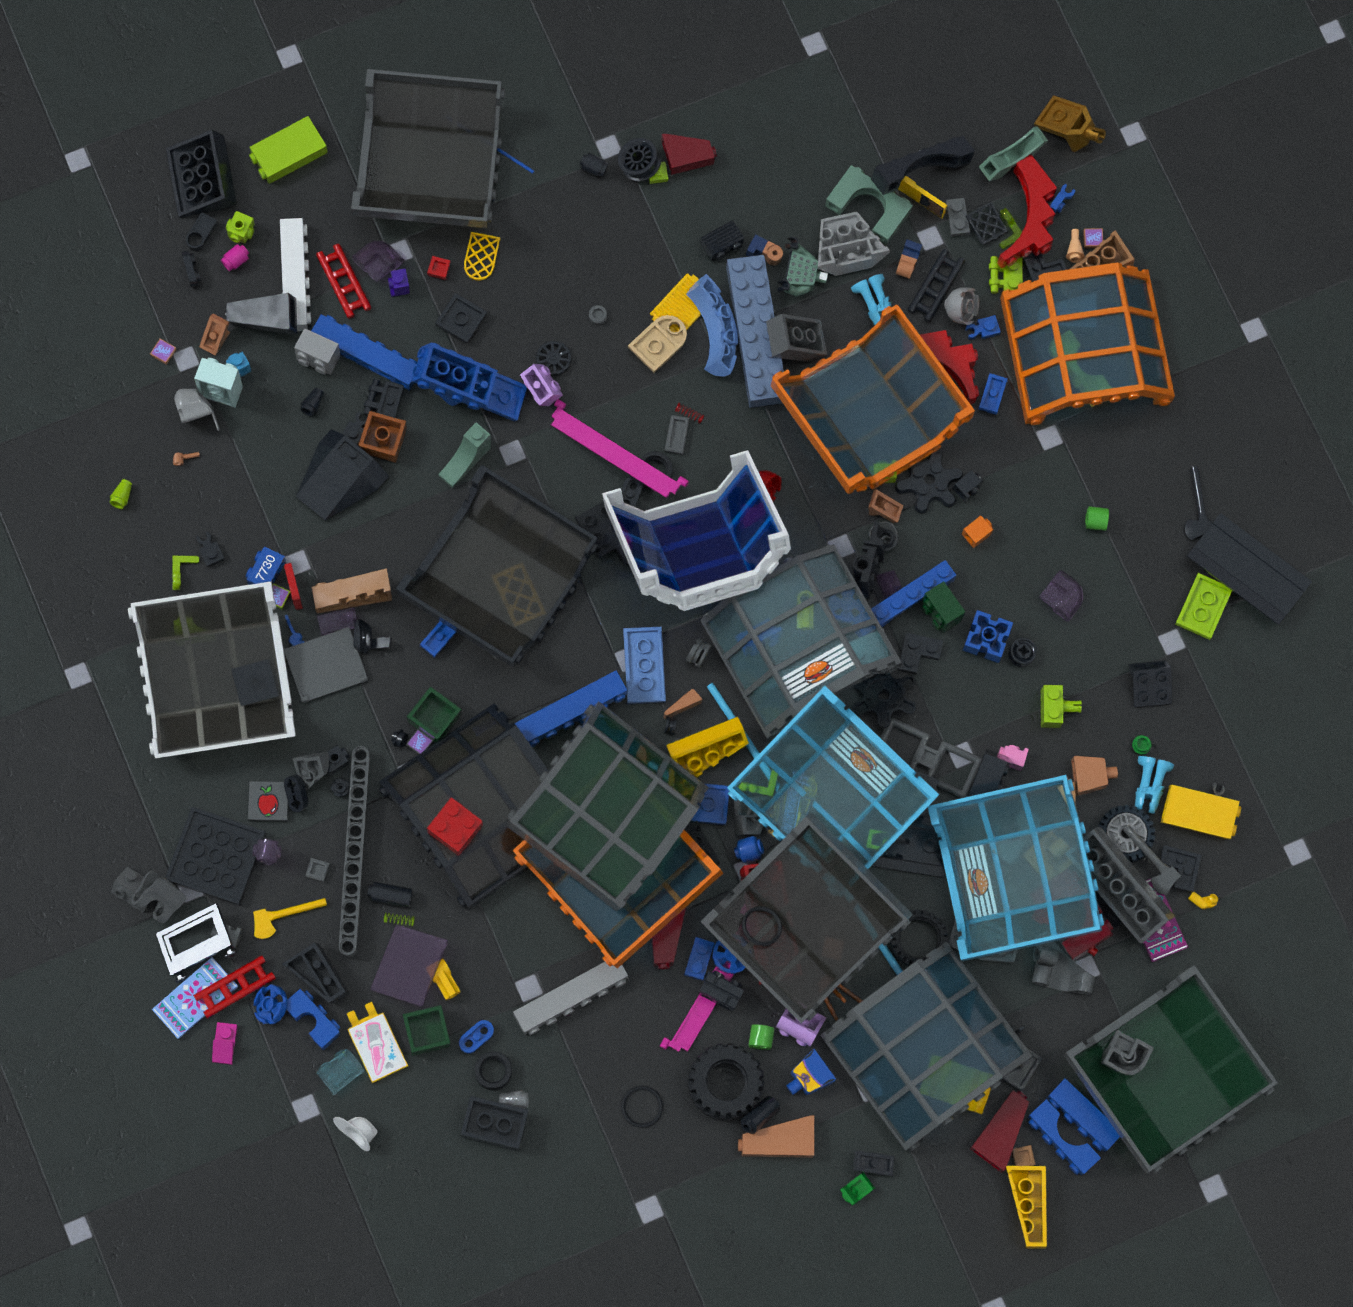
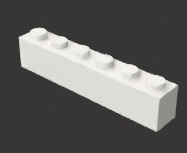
[280,218,311,331]

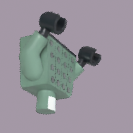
[777,237,828,297]

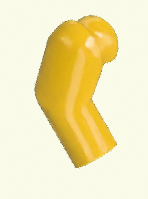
[1188,892,1218,909]

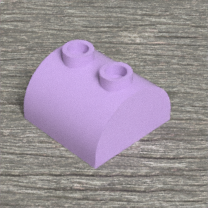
[776,1001,826,1046]

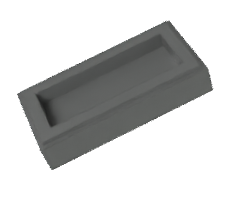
[665,415,690,455]

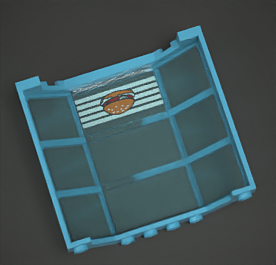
[727,686,939,897]
[928,775,1104,961]

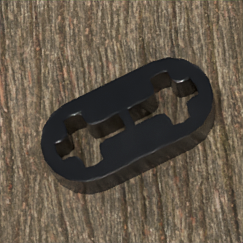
[284,774,309,812]

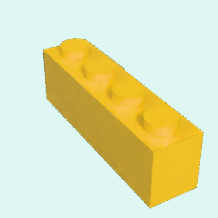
[666,717,749,787]
[1006,1166,1047,1249]

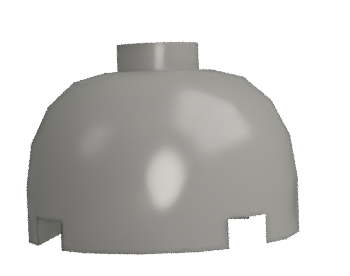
[944,287,979,325]

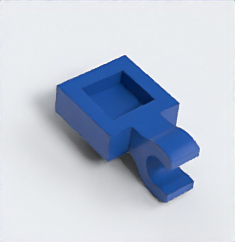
[1050,184,1075,214]

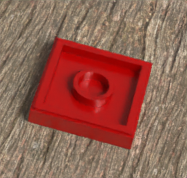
[284,563,303,610]

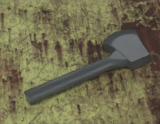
[1123,825,1181,895]

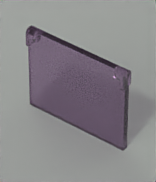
[370,924,448,1007]

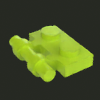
[989,256,1023,294]

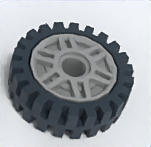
[1098,805,1155,862]

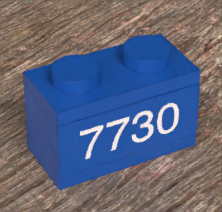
[246,547,286,591]

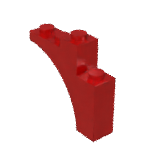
[901,330,979,404]

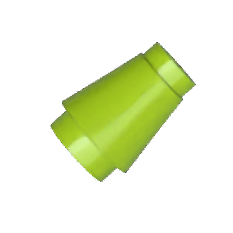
[109,479,132,509]

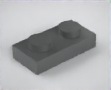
[945,198,970,237]

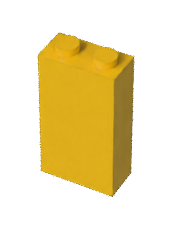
[1160,785,1241,839]

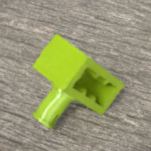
[1041,685,1082,728]

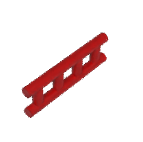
[316,244,372,319]
[193,956,276,1018]

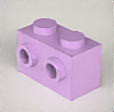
[520,364,563,406]

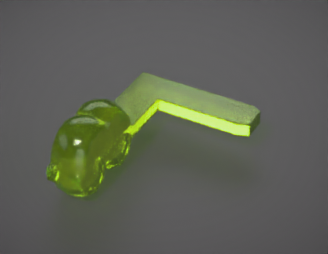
[999,208,1022,249]

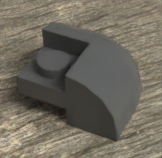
[1101,1030,1154,1075]

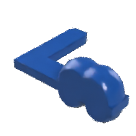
[284,614,304,647]

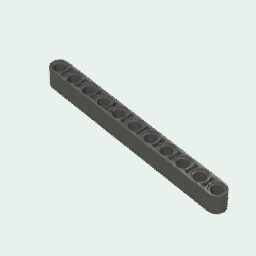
[339,746,370,958]

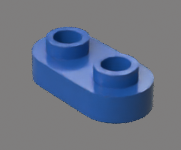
[459,1020,494,1054]

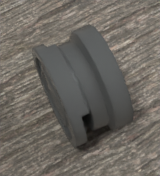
[686,638,712,668]

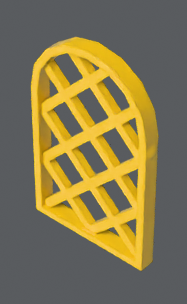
[464,232,500,281]

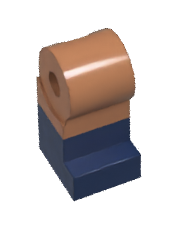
[746,234,783,266]
[896,239,922,279]

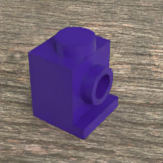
[388,269,410,297]

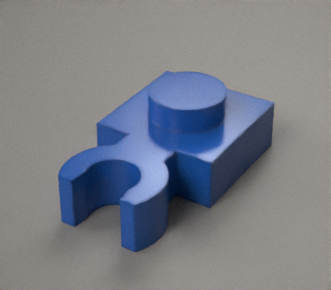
[965,315,1001,340]

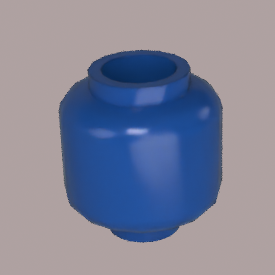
[734,836,764,864]

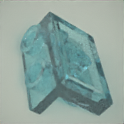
[316,1049,365,1095]

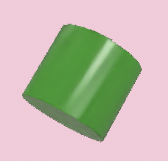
[1085,506,1109,531]
[749,1025,774,1050]

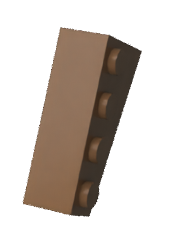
[1059,230,1134,300]
[312,568,392,614]

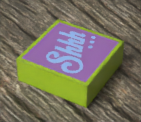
[272,584,291,609]

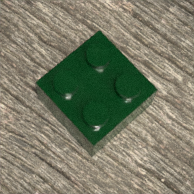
[921,581,965,633]
[407,687,462,743]
[403,1005,451,1056]

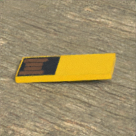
[898,176,947,218]

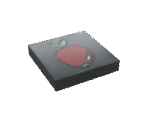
[248,781,288,821]

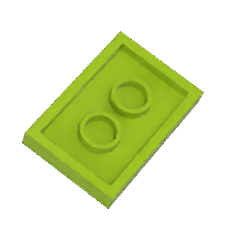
[1175,573,1232,640]

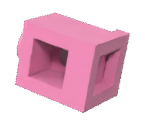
[999,745,1029,771]

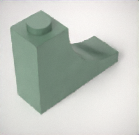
[439,422,491,488]

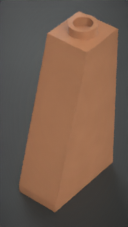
[738,1115,814,1158]

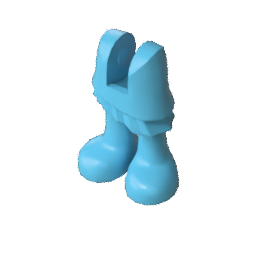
[851,274,896,326]
[1135,756,1174,814]

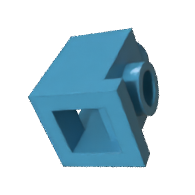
[226,352,251,377]

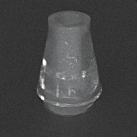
[499,1090,529,1108]

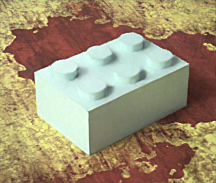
[194,358,243,408]

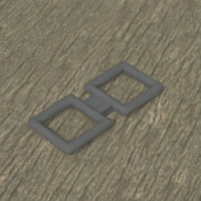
[873,717,982,798]

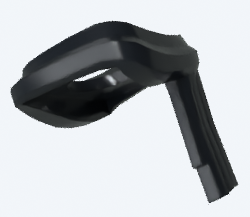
[353,619,392,654]

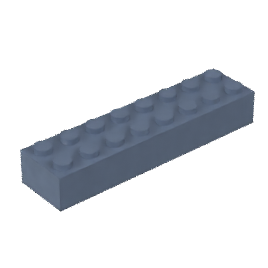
[726,255,787,408]

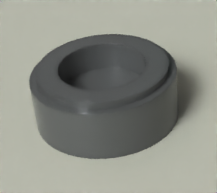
[589,305,607,325]

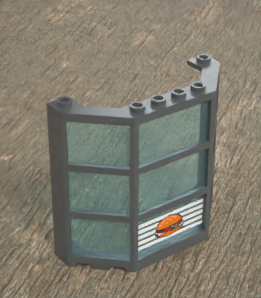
[701,544,903,741]

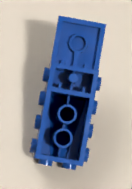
[412,343,527,421]

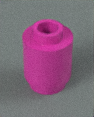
[221,244,249,271]

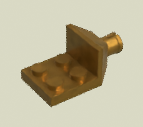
[1034,95,1106,152]

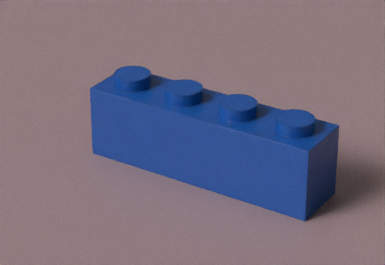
[1047,1079,1120,1152]

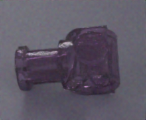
[253,839,282,865]

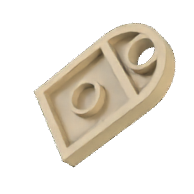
[628,315,687,373]

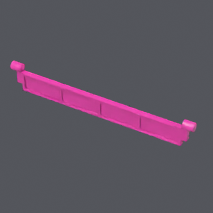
[551,399,689,498]
[660,904,751,1052]

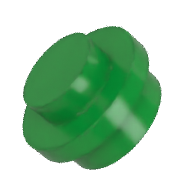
[1132,735,1152,755]

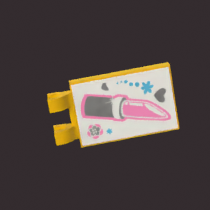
[347,1002,408,1084]

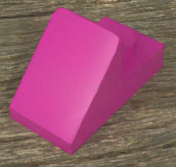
[212,1022,237,1065]

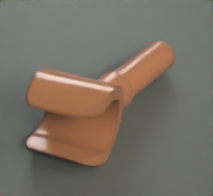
[173,452,200,466]

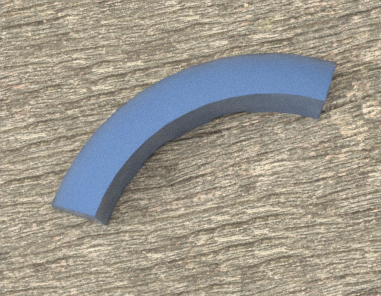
[686,274,738,377]

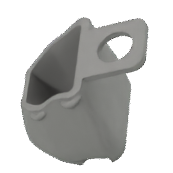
[174,389,220,431]

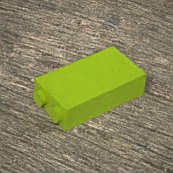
[249,116,328,184]

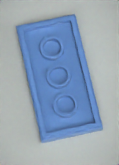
[623,627,666,704]

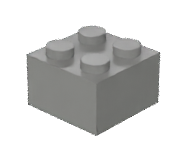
[294,328,341,375]

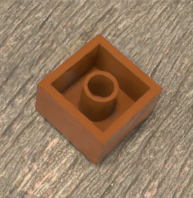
[359,411,407,463]

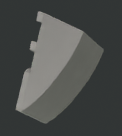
[818,212,890,276]

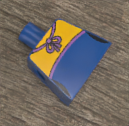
[786,1049,836,1095]

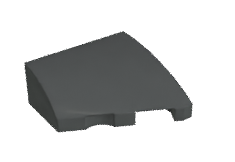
[293,752,329,791]

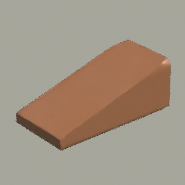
[664,689,703,719]

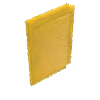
[650,273,701,332]

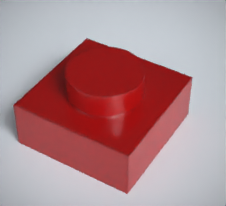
[427,256,451,280]

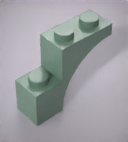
[979,126,1048,181]

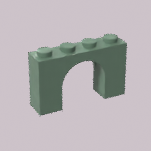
[825,165,913,246]

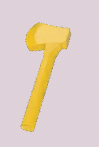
[253,898,327,939]

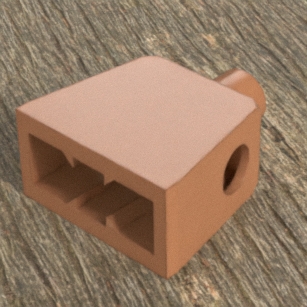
[1071,756,1118,796]

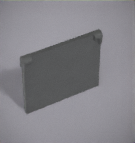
[284,627,368,704]

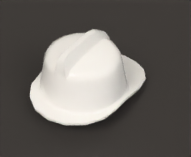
[333,1117,377,1151]

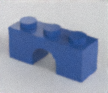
[286,989,341,1050]

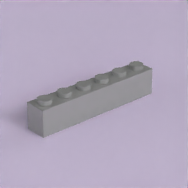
[513,955,628,1035]

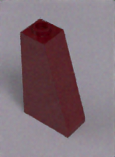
[649,891,689,969]
[970,1090,1029,1173]

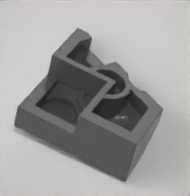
[734,796,772,836]

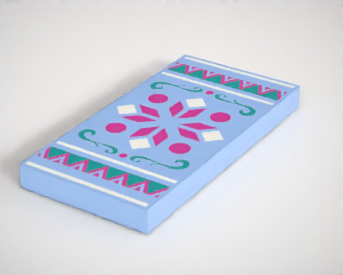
[152,957,238,1039]

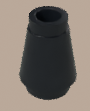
[300,388,324,417]

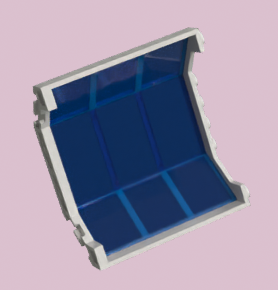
[602,450,791,611]

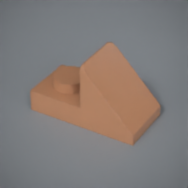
[199,314,230,356]
[869,489,903,523]

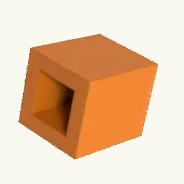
[962,516,993,548]

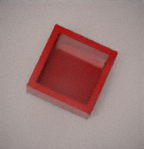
[427,797,483,856]

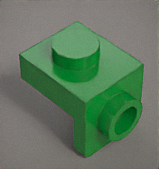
[840,1173,875,1205]

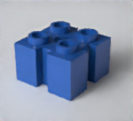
[962,610,1013,663]

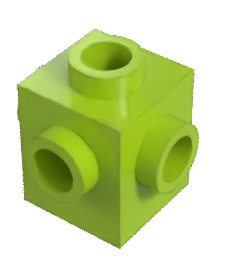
[226,211,255,244]

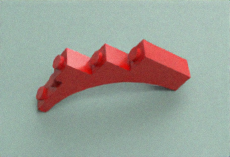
[997,155,1057,269]

